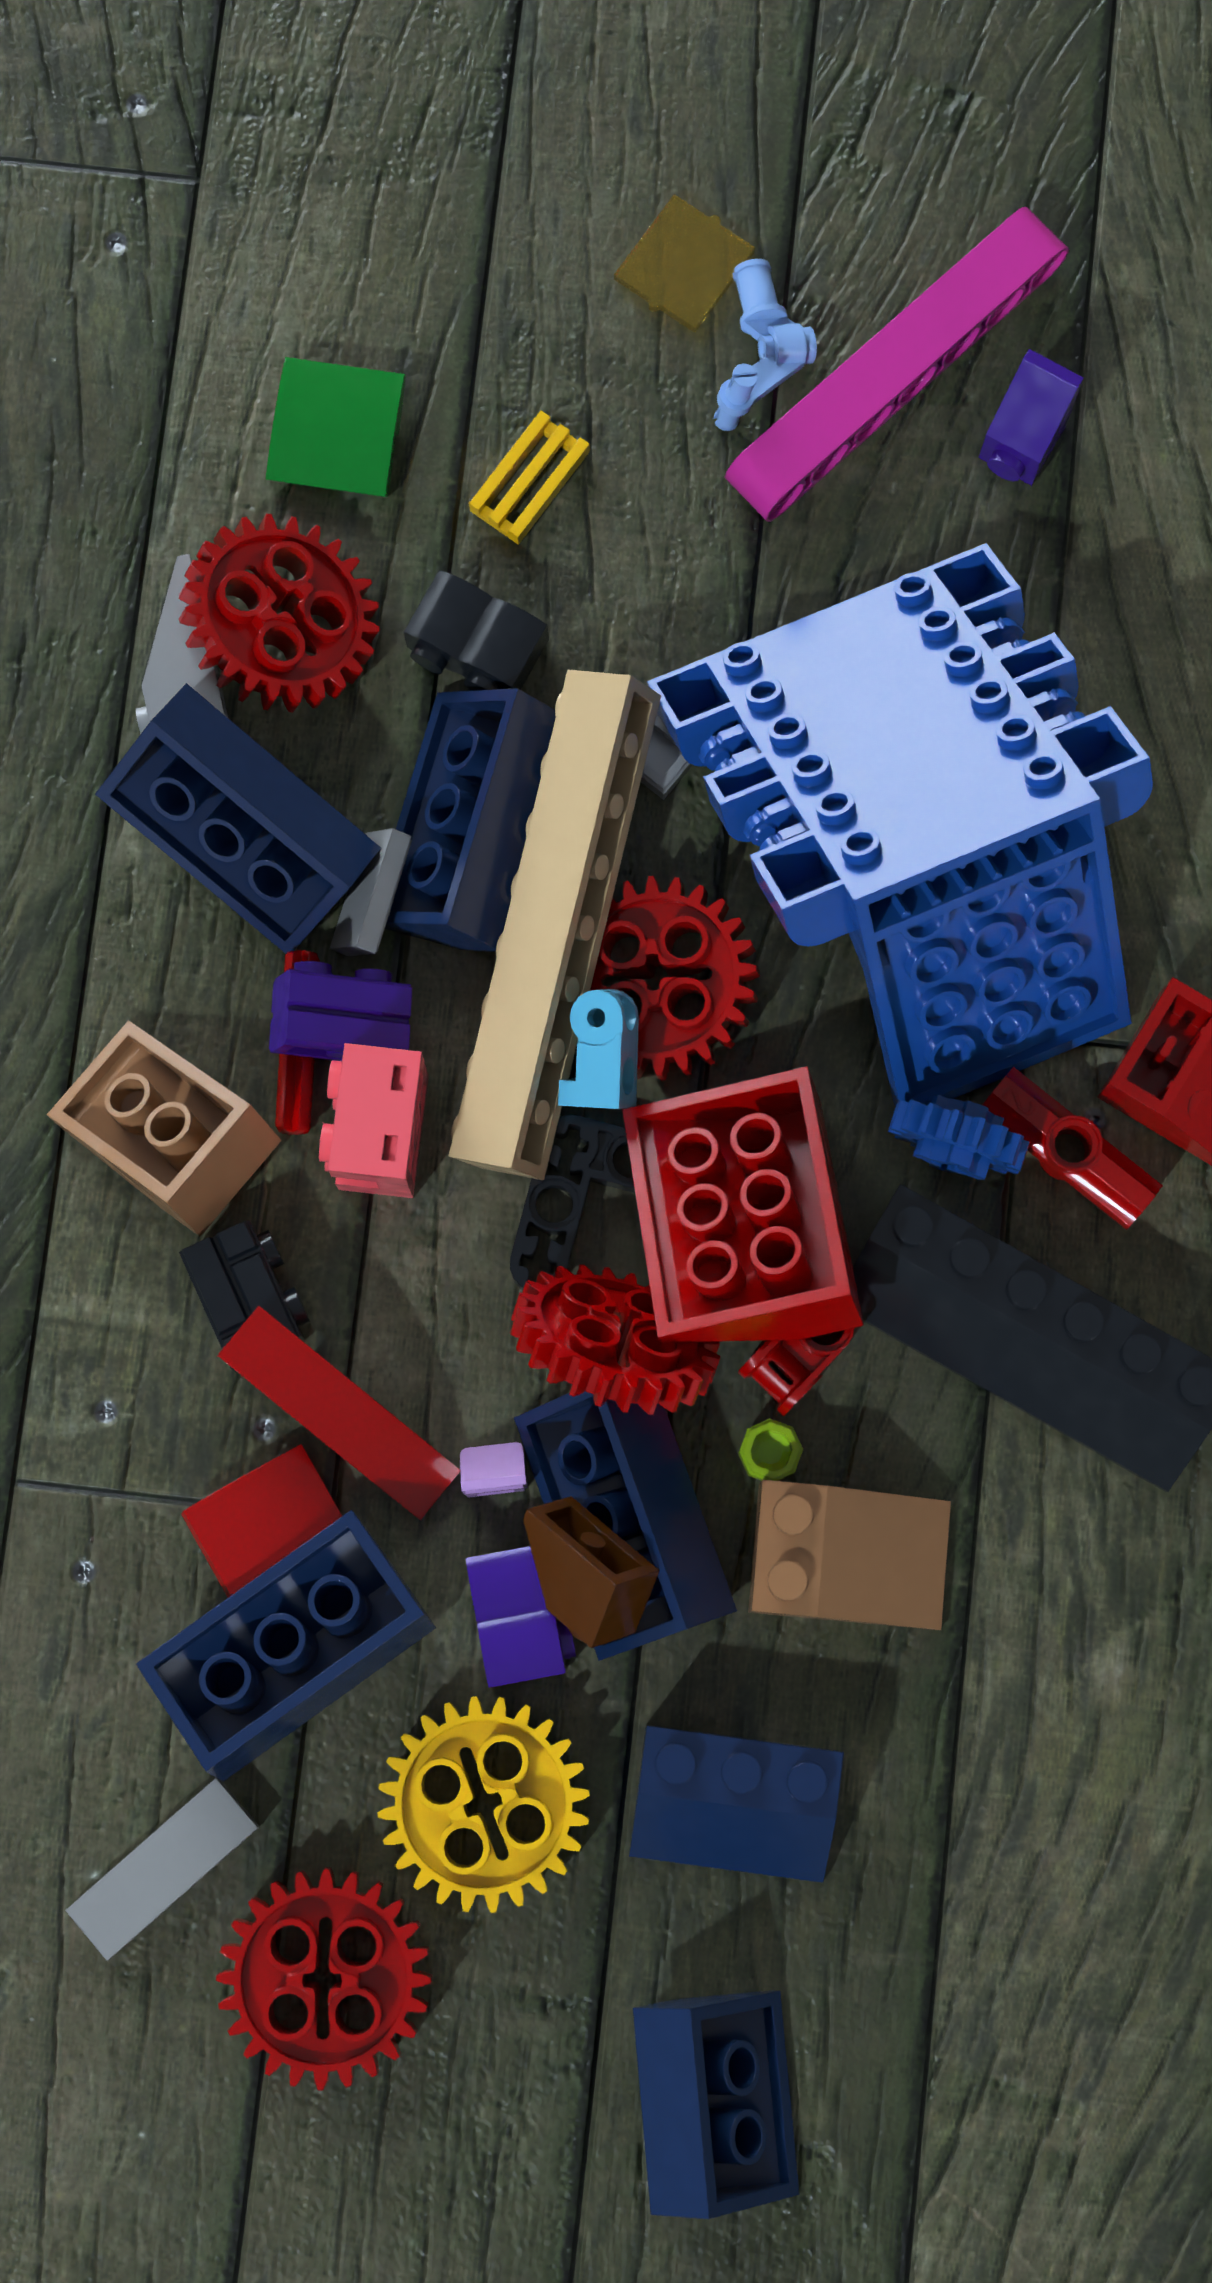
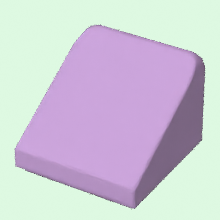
[460,1442,528,1498]

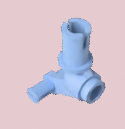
[713,258,817,431]

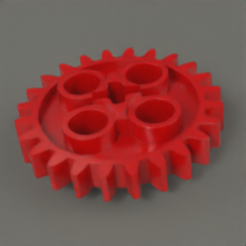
[178,514,380,712]
[590,876,760,1081]
[510,1264,721,1415]
[216,1867,432,2091]

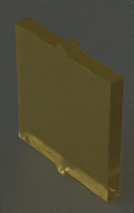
[614,194,755,333]

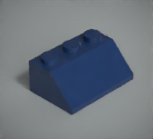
[629,1725,844,1883]
[633,1990,800,2219]

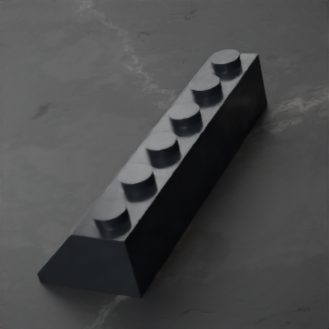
[853,1184,1212,1492]

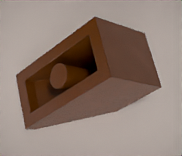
[523,1496,660,1648]

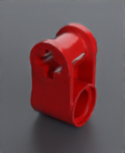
[738,1328,854,1417]

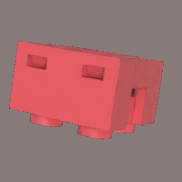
[319,1043,429,1198]

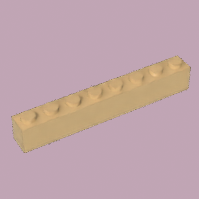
[448,670,661,1180]

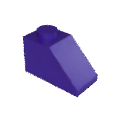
[979,349,1084,486]

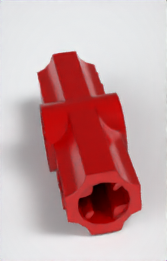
[982,1067,1163,1230]

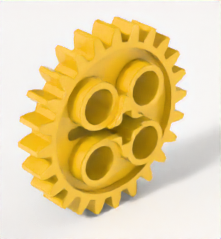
[377,1696,590,1913]

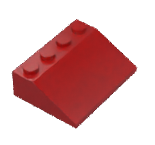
[622,1066,864,1342]

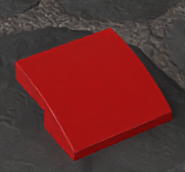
[181,1444,342,1598]

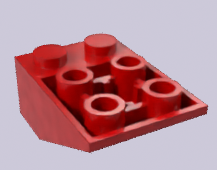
[1097,977,1212,1166]

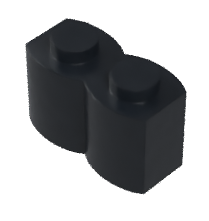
[403,570,549,691]

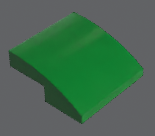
[265,357,406,497]

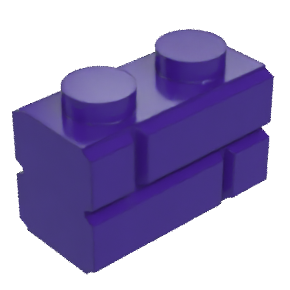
[269,961,412,1061]

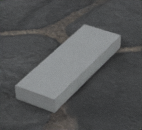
[65,1778,260,1961]

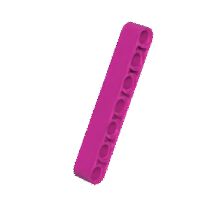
[725,207,1069,522]

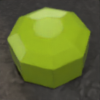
[738,1418,803,1481]

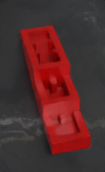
[217,1305,460,1520]

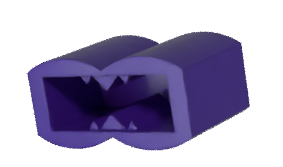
[465,1546,576,1688]

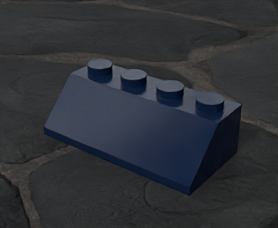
[95,683,381,954]
[385,689,556,951]
[514,1391,737,1661]
[136,1510,436,1782]

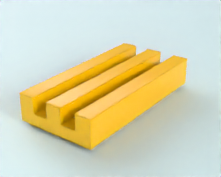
[469,410,590,545]

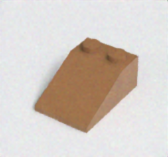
[47,1020,282,1237]
[748,1480,951,1630]

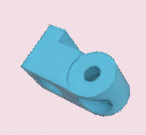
[558,989,639,1109]

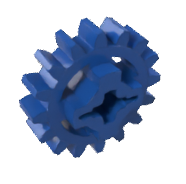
[888,1094,1030,1180]

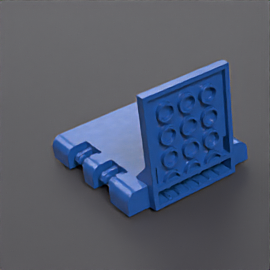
[647,543,1153,1107]

